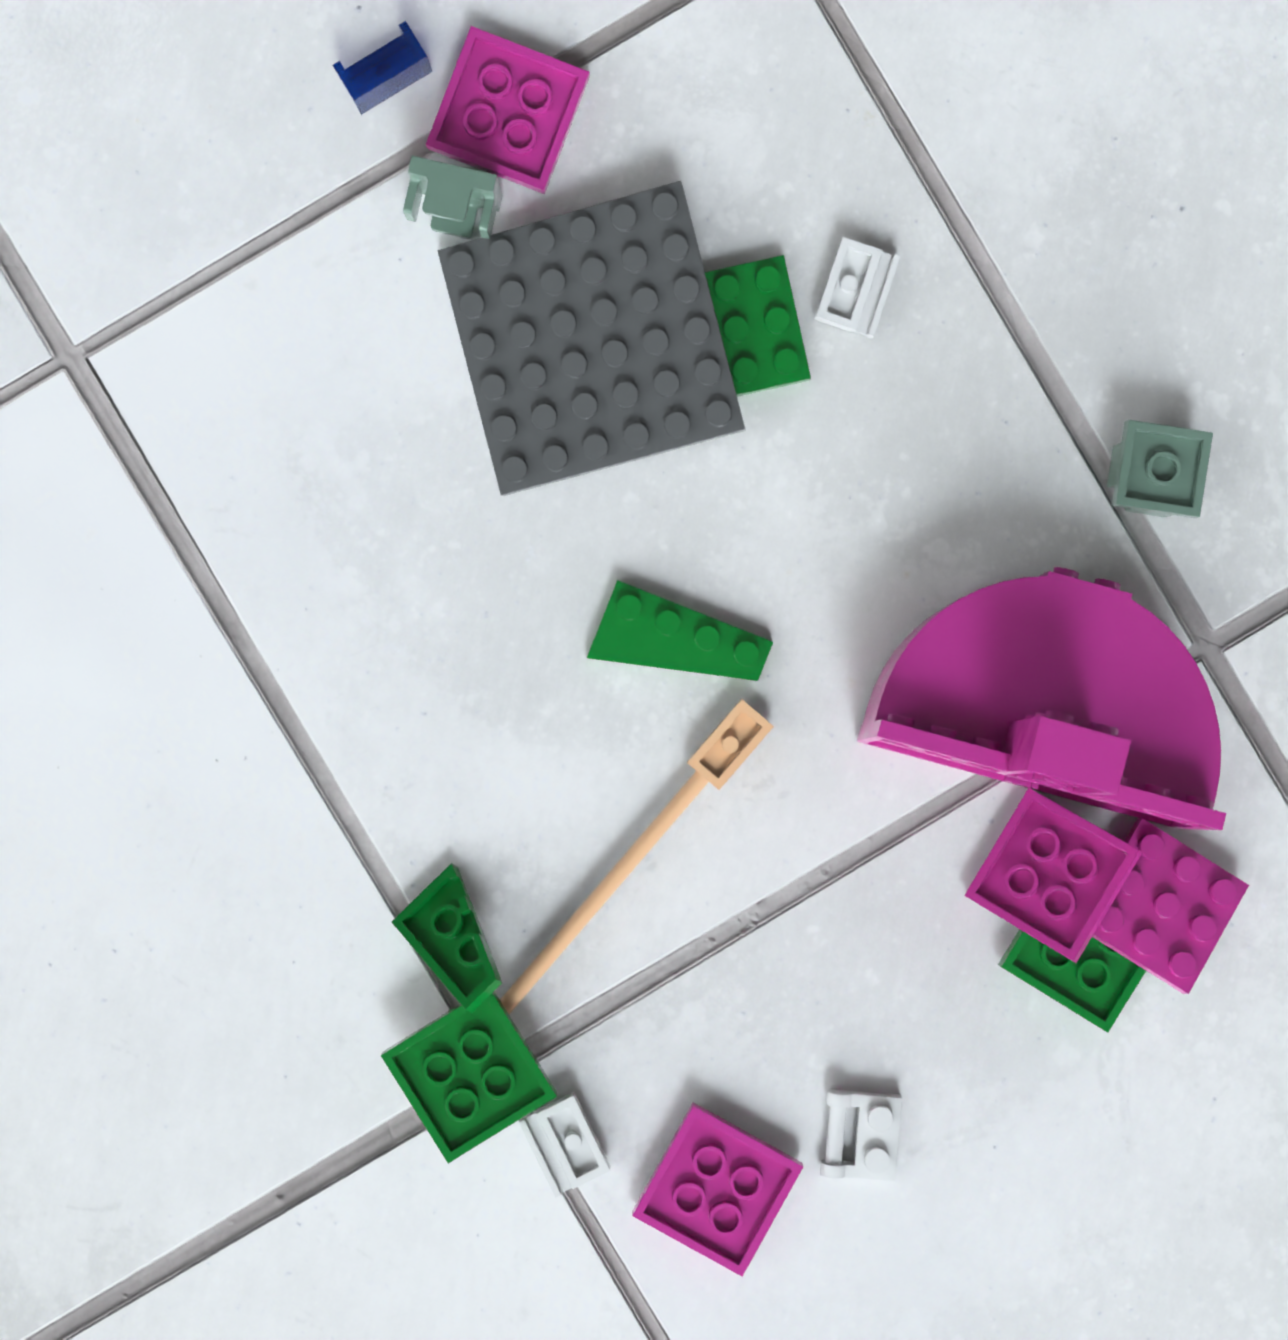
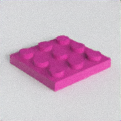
[425,26,590,194]
[964,788,1142,963]
[1092,818,1249,994]
[632,1102,803,1277]

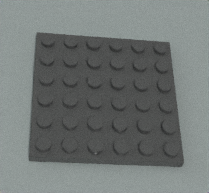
[437,181,746,496]

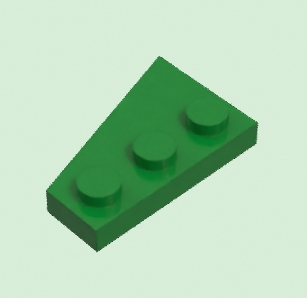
[392,863,503,1013]

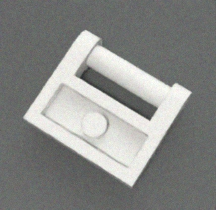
[820,1089,902,1181]

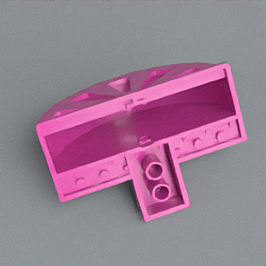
[857,567,1227,830]

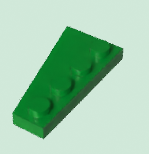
[587,580,773,681]

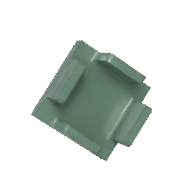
[403,155,503,239]
[1107,420,1213,518]

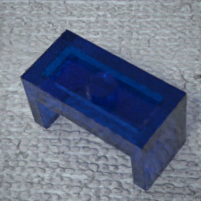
[332,21,433,115]

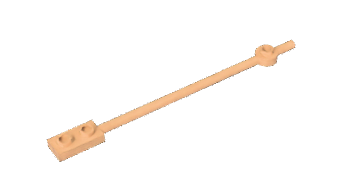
[500,699,774,1014]

